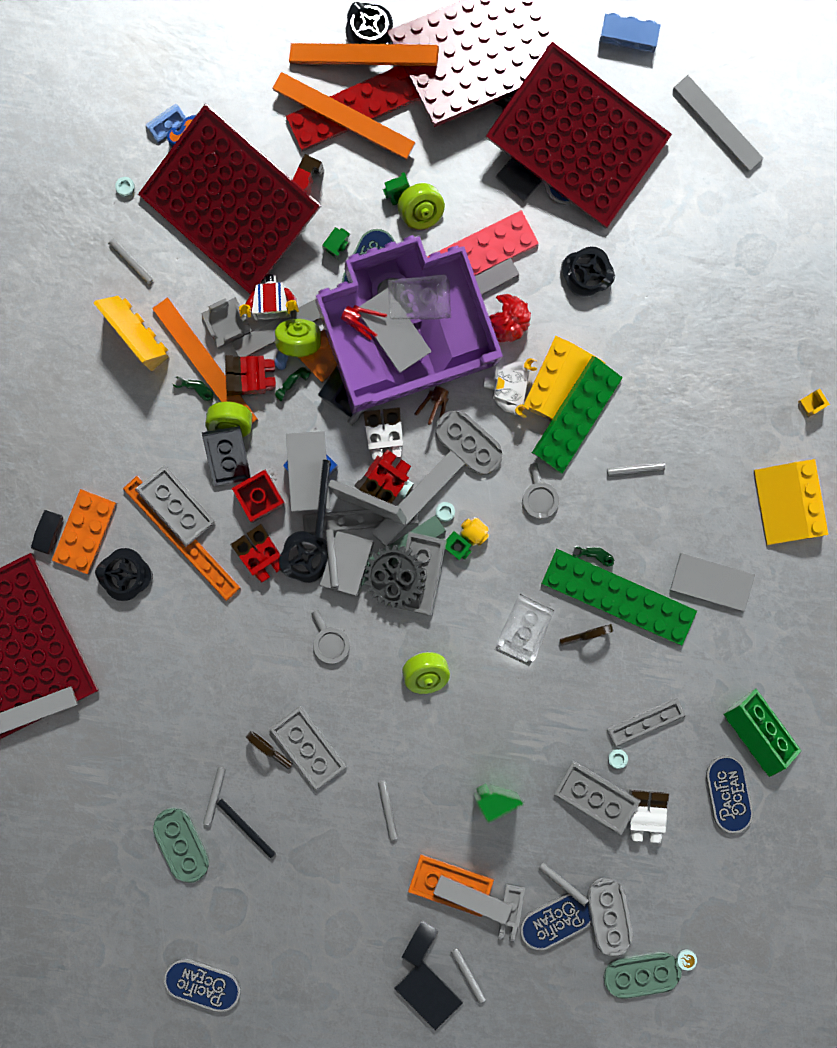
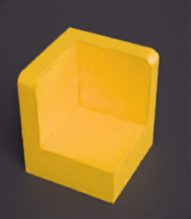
[798,388,830,417]

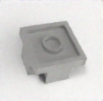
[201,297,252,348]

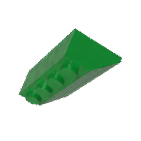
[723,688,802,777]
[474,783,523,823]

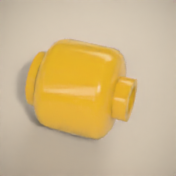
[460,518,489,546]

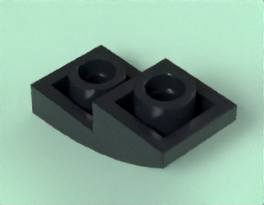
[31,510,64,554]
[402,921,438,968]

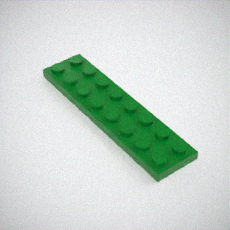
[541,549,697,646]

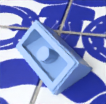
[146,104,186,143]

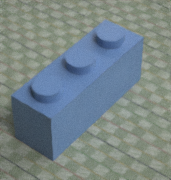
[599,13,661,53]

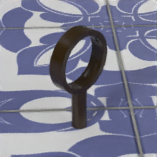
[560,624,614,646]
[246,731,293,769]

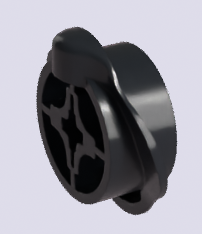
[345,1,393,44]
[561,246,615,297]
[279,531,328,583]
[95,548,153,601]

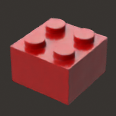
[232,469,286,523]

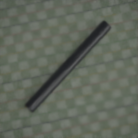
[315,460,331,538]
[217,799,276,859]

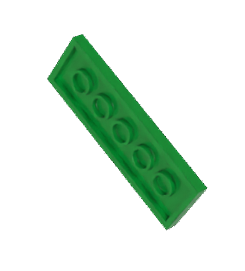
[532,356,623,474]

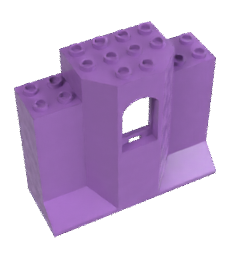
[315,236,503,414]

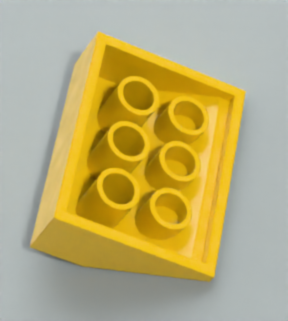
[93,296,169,371]
[524,336,606,421]
[754,459,828,545]

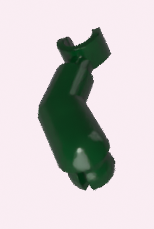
[275,367,311,401]
[172,376,213,401]
[572,545,615,567]

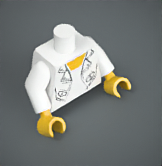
[483,358,537,418]

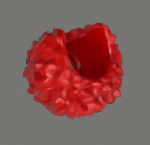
[489,294,531,342]

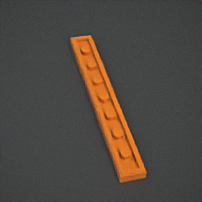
[289,43,439,66]
[272,72,415,160]
[152,297,258,424]
[123,476,241,601]

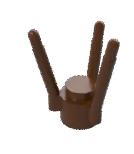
[414,386,449,425]

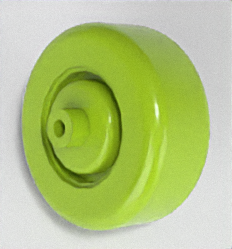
[398,183,445,230]
[275,319,321,357]
[205,402,252,437]
[402,652,450,694]

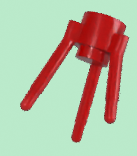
[341,305,387,340]

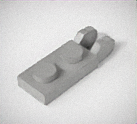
[498,884,525,942]

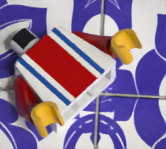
[239,274,299,321]

